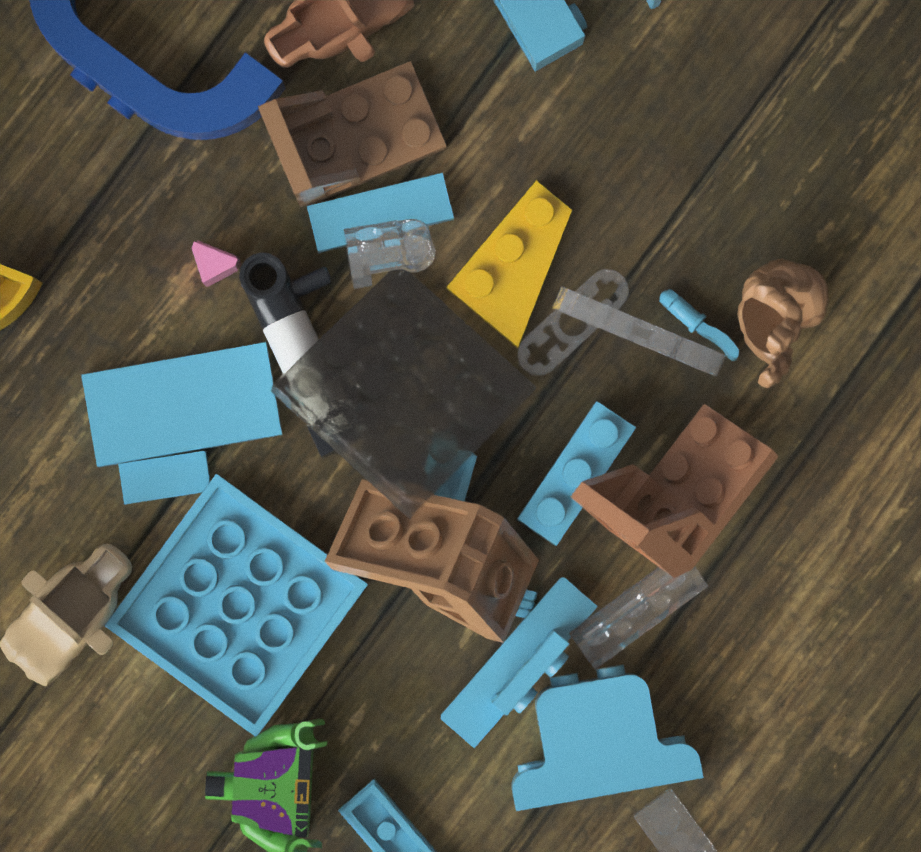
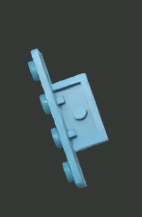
[441,577,598,748]

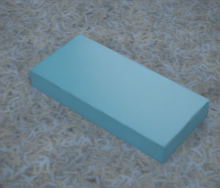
[118,451,210,505]

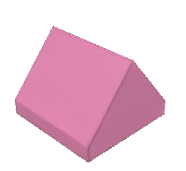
[192,240,241,287]

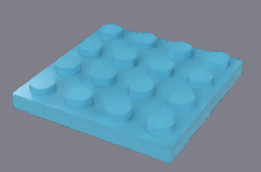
[105,474,368,736]

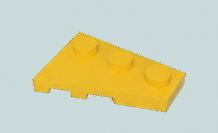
[447,180,572,348]

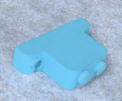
[511,665,703,811]

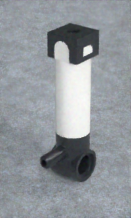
[239,252,365,458]

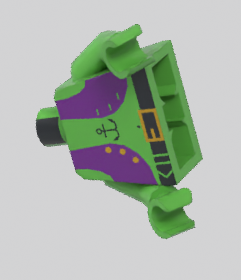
[205,718,327,852]

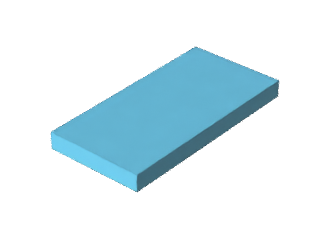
[81,342,283,467]

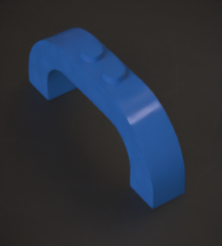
[29,0,286,140]

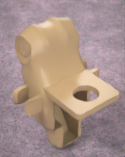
[0,543,132,687]

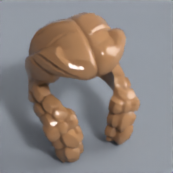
[737,258,829,388]

